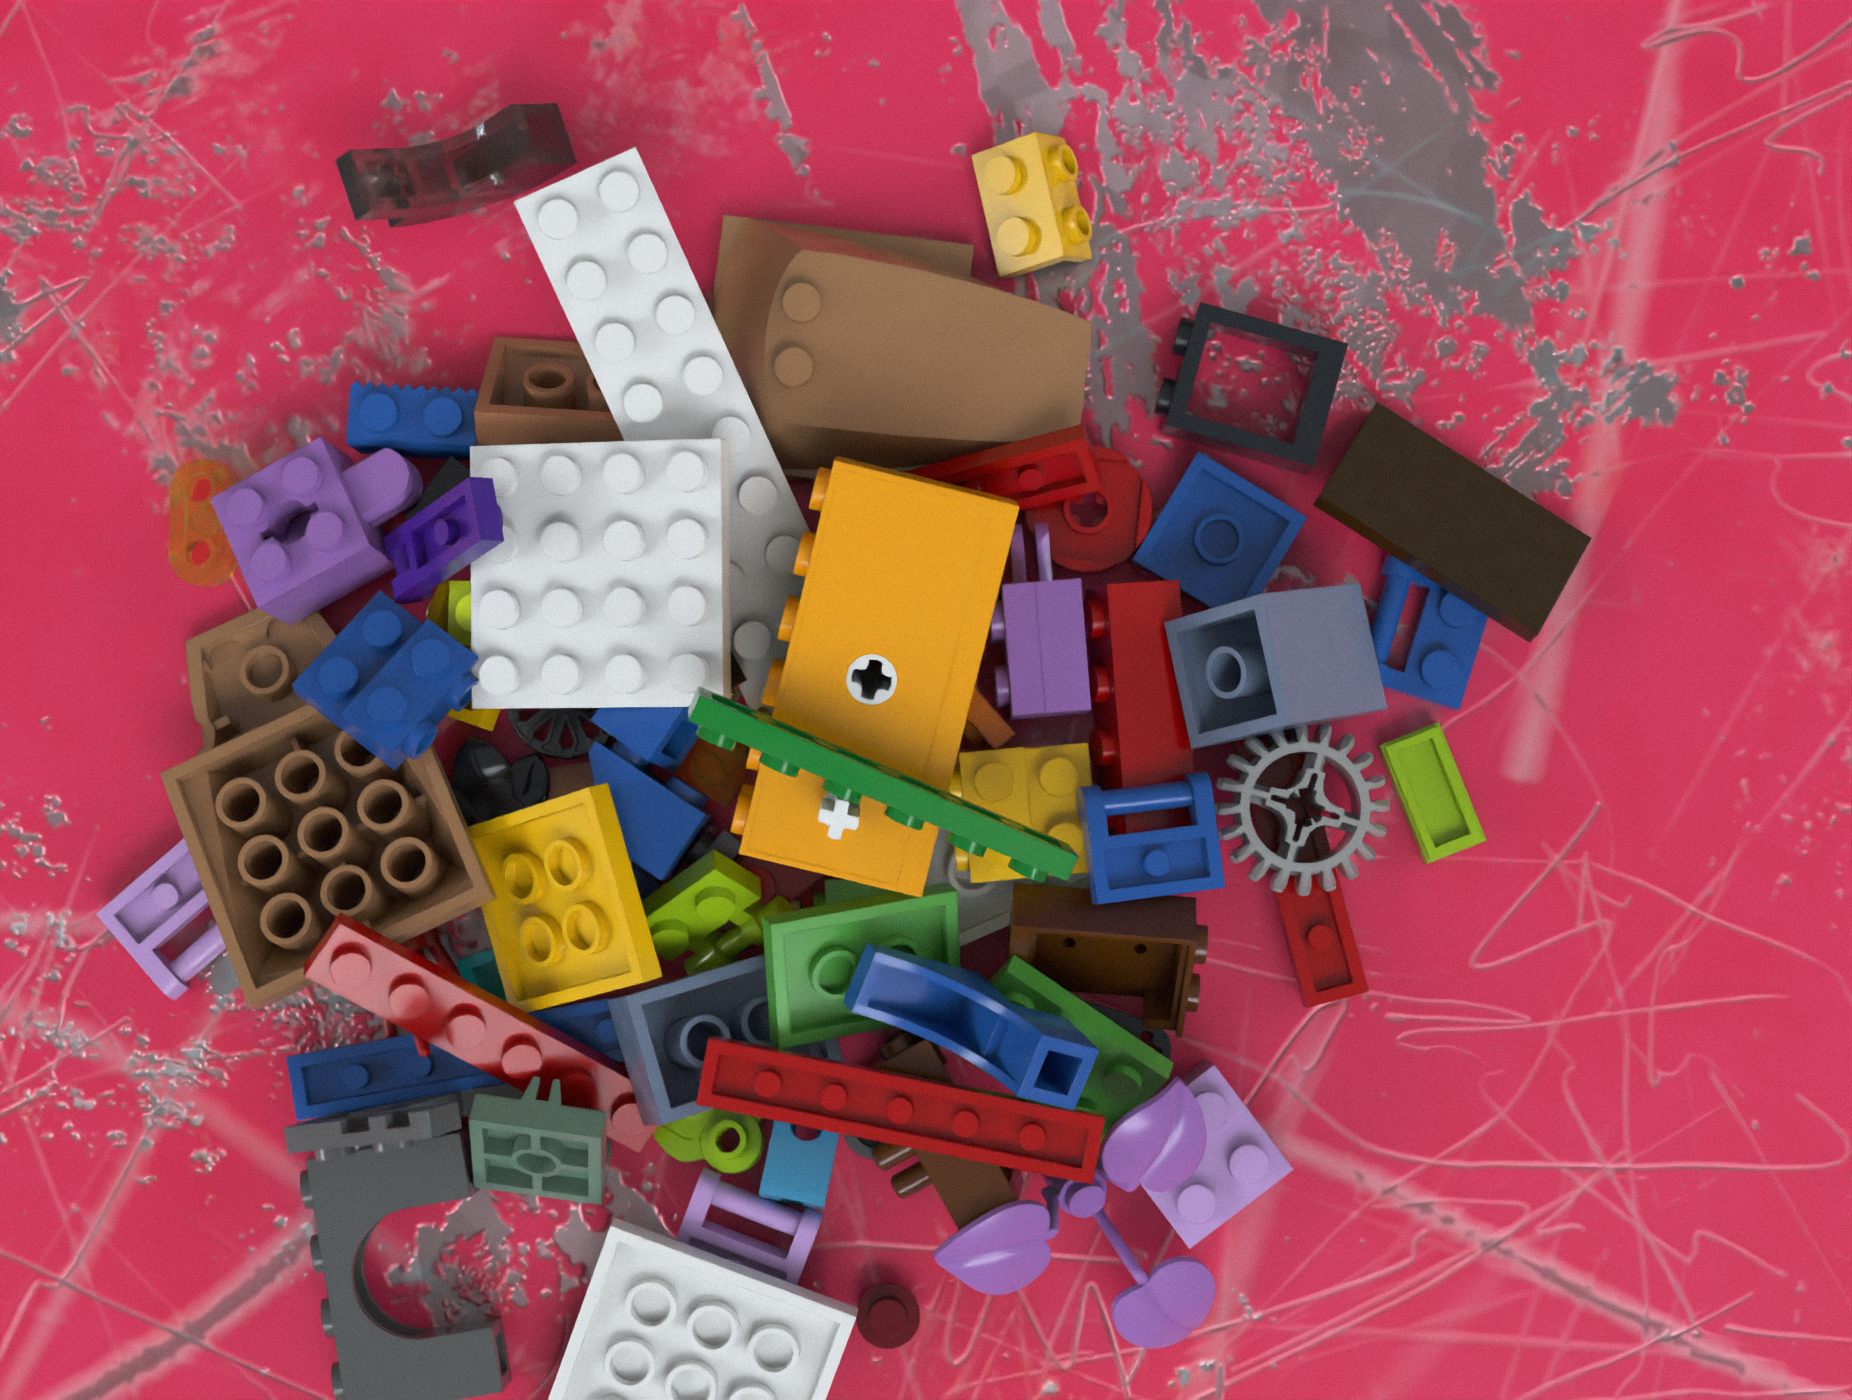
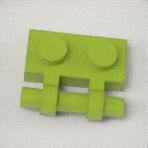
[641,849,793,975]

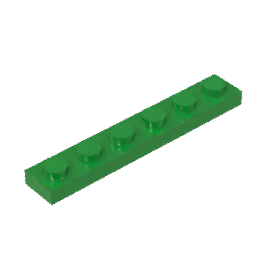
[688,686,1078,883]

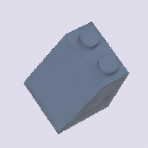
[1164,583,1388,749]

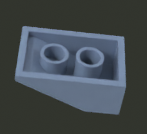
[607,953,843,1126]

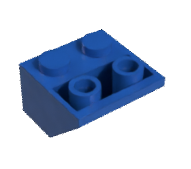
[588,740,716,880]

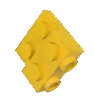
[949,742,1092,884]

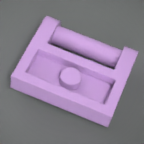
[96,838,226,1000]
[676,1167,824,1285]

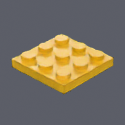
[468,783,663,1013]

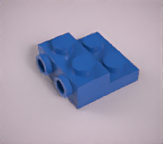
[292,591,479,771]

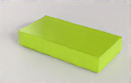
[1376,722,1486,864]

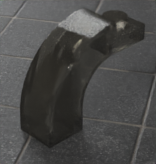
[335,103,577,228]

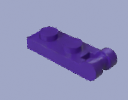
[383,477,504,604]

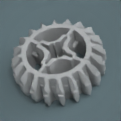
[1214,723,1390,896]

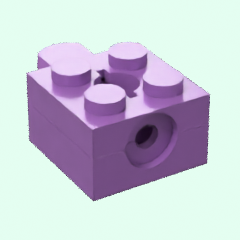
[210,436,423,626]
[989,522,1091,721]

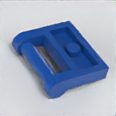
[1370,555,1488,711]
[1076,771,1225,904]

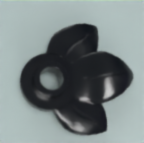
[449,736,550,827]

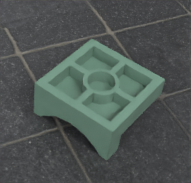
[469,1076,612,1205]

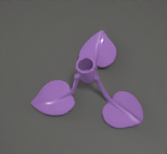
[933,1077,1216,1349]

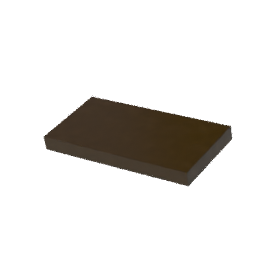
[1313,402,1592,643]

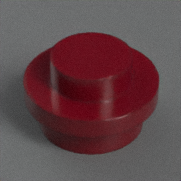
[856,1282,920,1349]

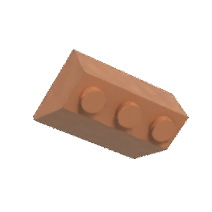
[474,337,624,446]

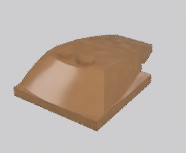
[711,214,1093,482]
[160,608,497,1010]

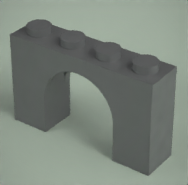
[300,1126,512,1400]

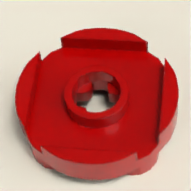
[1024,445,1152,574]

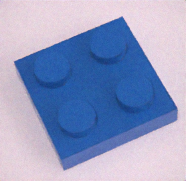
[1131,451,1307,609]

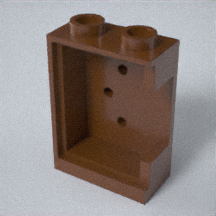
[1005,883,1208,1038]
[871,1029,1024,1230]

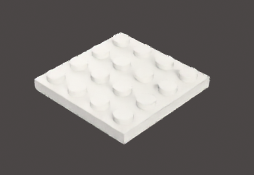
[470,438,731,709]
[548,1218,859,1400]

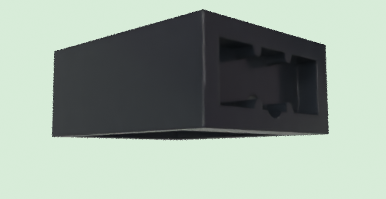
[1154,302,1348,475]

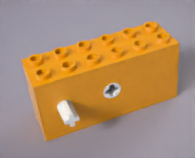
[730,456,1020,898]

